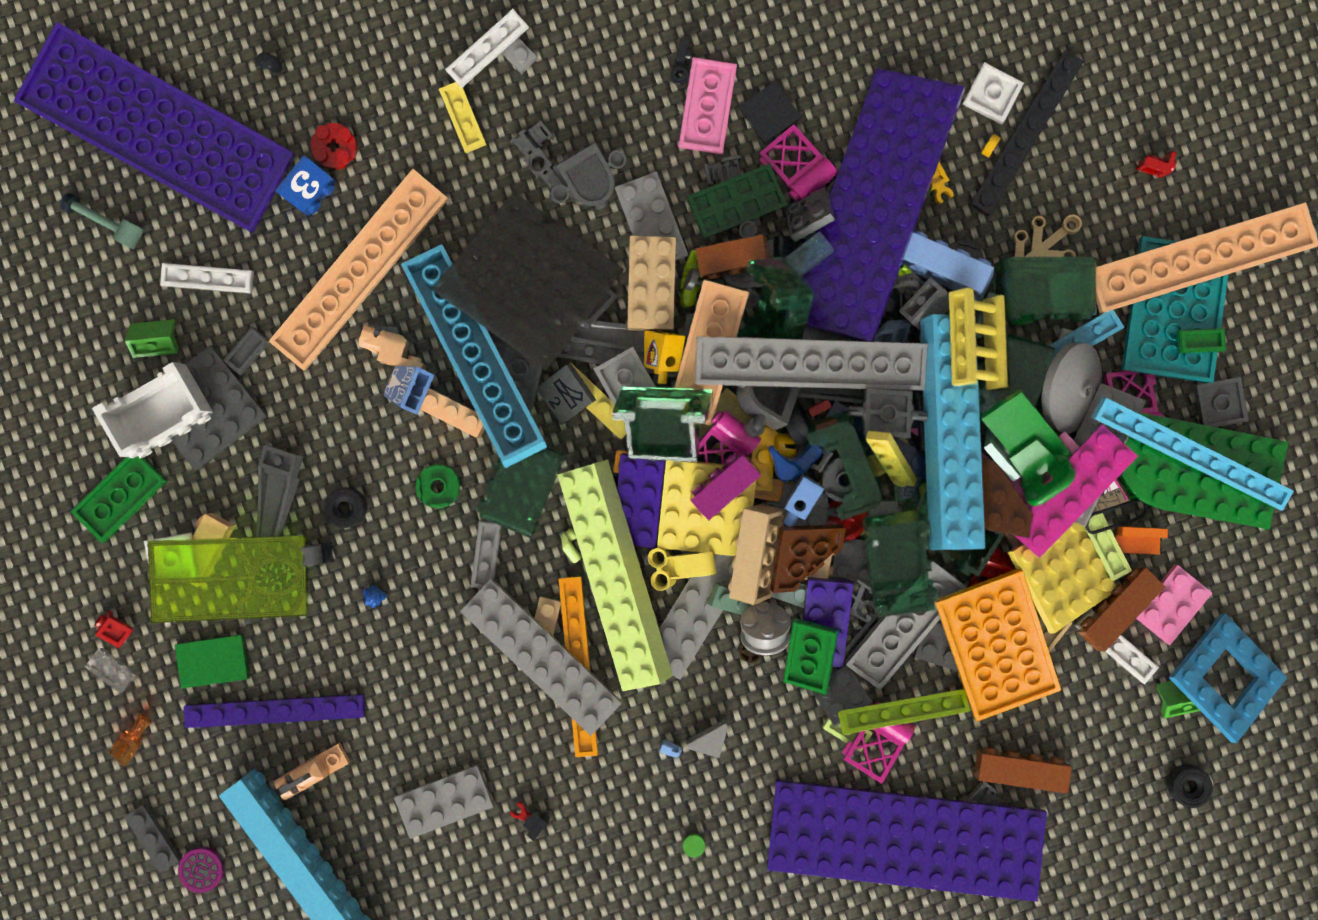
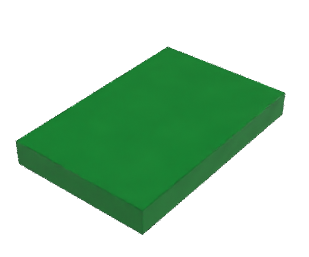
[783,618,839,695]
[175,634,250,689]

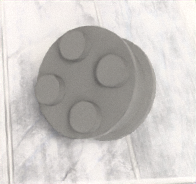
[740,601,791,657]

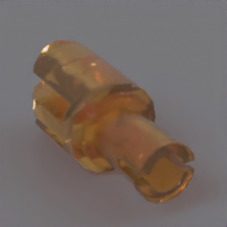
[108,714,152,766]

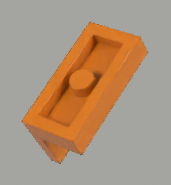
[1114,526,1168,555]

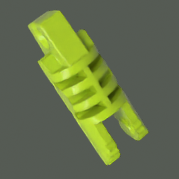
[679,250,702,308]

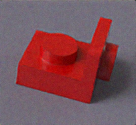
[1136,151,1177,178]
[94,610,133,648]

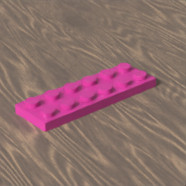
[1014,425,1138,558]

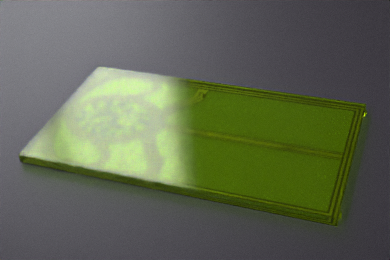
[147,536,308,623]

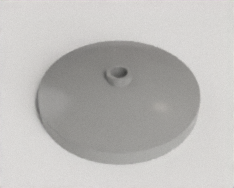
[1042,342,1102,433]

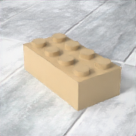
[627,236,676,332]
[728,504,787,605]

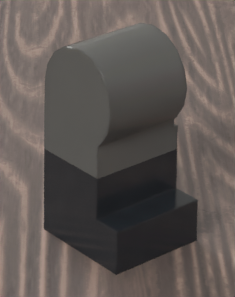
[301,542,334,566]

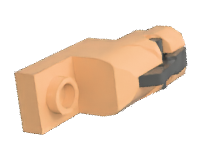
[359,325,427,371]
[274,742,351,800]

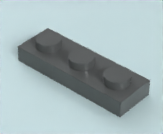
[124,803,182,873]

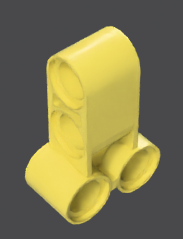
[648,548,717,591]

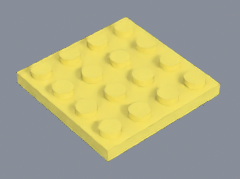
[657,458,756,556]
[1008,522,1116,633]

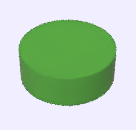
[683,833,705,858]

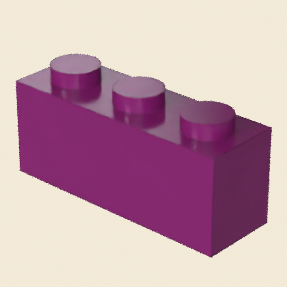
[690,451,761,521]

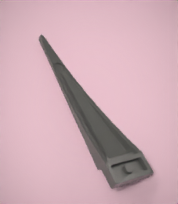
[244,445,303,624]

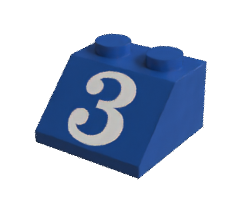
[275,155,337,216]

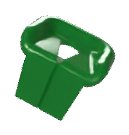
[1009,437,1076,506]

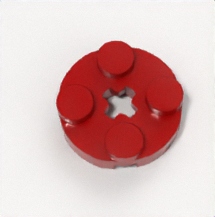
[311,123,358,170]

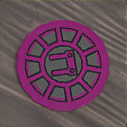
[178,846,225,893]

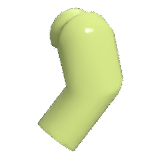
[561,528,582,563]

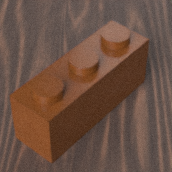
[696,234,771,281]

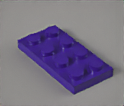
[617,453,666,549]
[802,577,854,668]

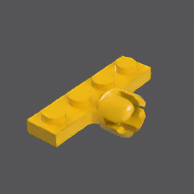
[749,417,797,491]

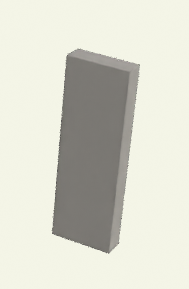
[471,520,502,589]

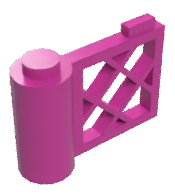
[759,124,838,202]
[1104,371,1165,417]
[682,410,761,464]
[841,701,916,784]

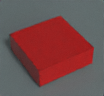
[806,400,832,418]

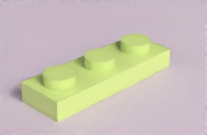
[1083,513,1132,581]

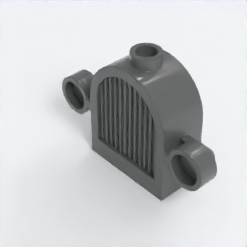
[549,143,626,210]
[722,221,778,308]
[736,385,800,437]

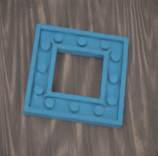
[1169,613,1288,743]

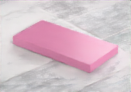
[678,57,737,155]

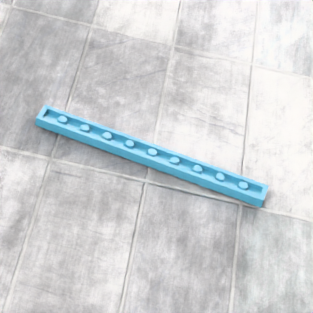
[1091,397,1294,511]

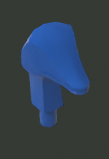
[768,433,830,483]

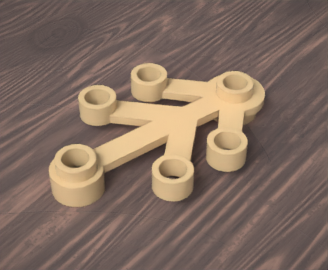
[1006,215,1082,279]

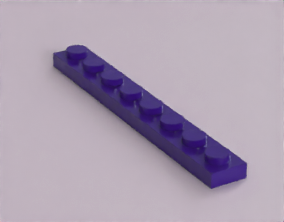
[184,694,366,728]

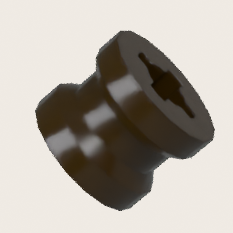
[738,642,761,663]

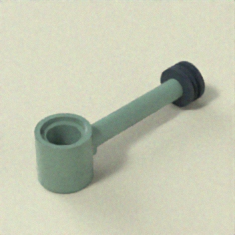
[60,193,144,249]

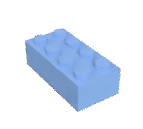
[901,231,994,301]

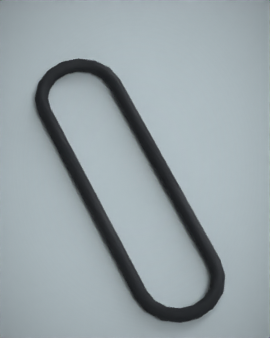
[1085,499,1148,534]

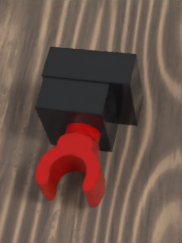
[510,801,550,841]

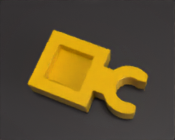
[931,162,954,205]

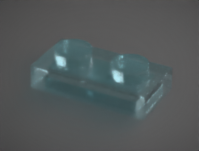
[783,231,834,280]

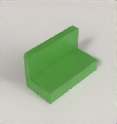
[125,319,179,358]
[1156,681,1200,719]

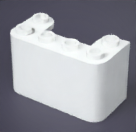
[92,362,213,458]

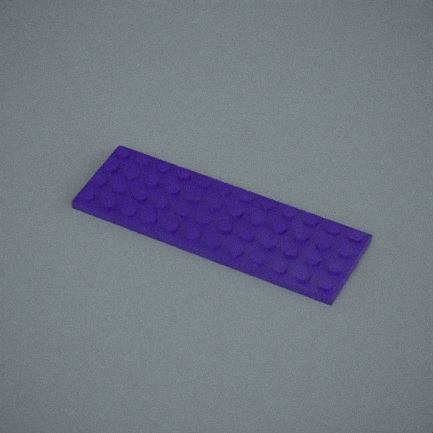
[13,22,296,233]
[785,68,965,342]
[767,779,1047,902]

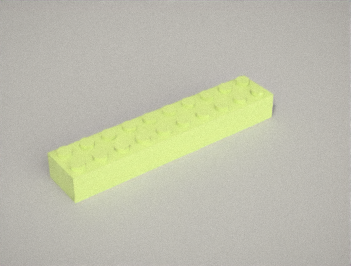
[558,460,673,691]

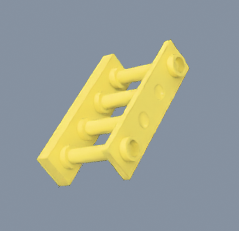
[949,288,1008,390]

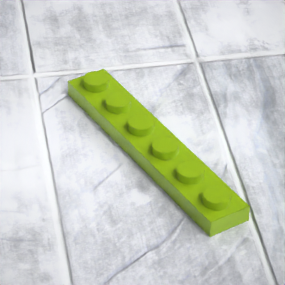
[838,689,970,735]

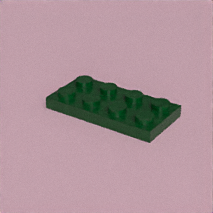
[686,163,787,240]

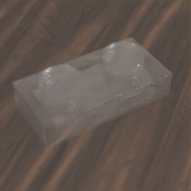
[85,648,137,694]

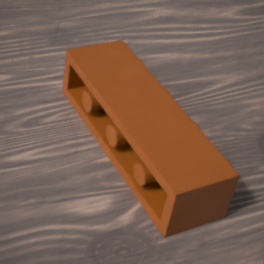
[1077,568,1165,652]
[973,747,1072,794]

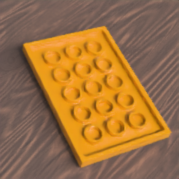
[934,569,1061,721]

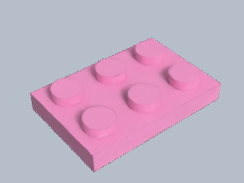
[1136,564,1212,645]

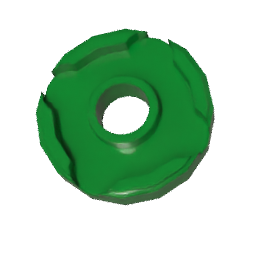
[415,464,461,509]

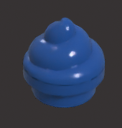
[363,585,387,608]

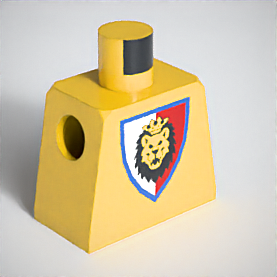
[644,330,685,384]

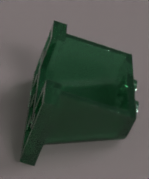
[612,387,713,462]

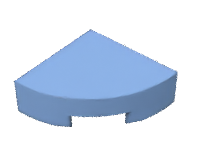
[659,739,683,757]

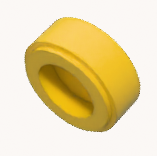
[982,134,1001,158]

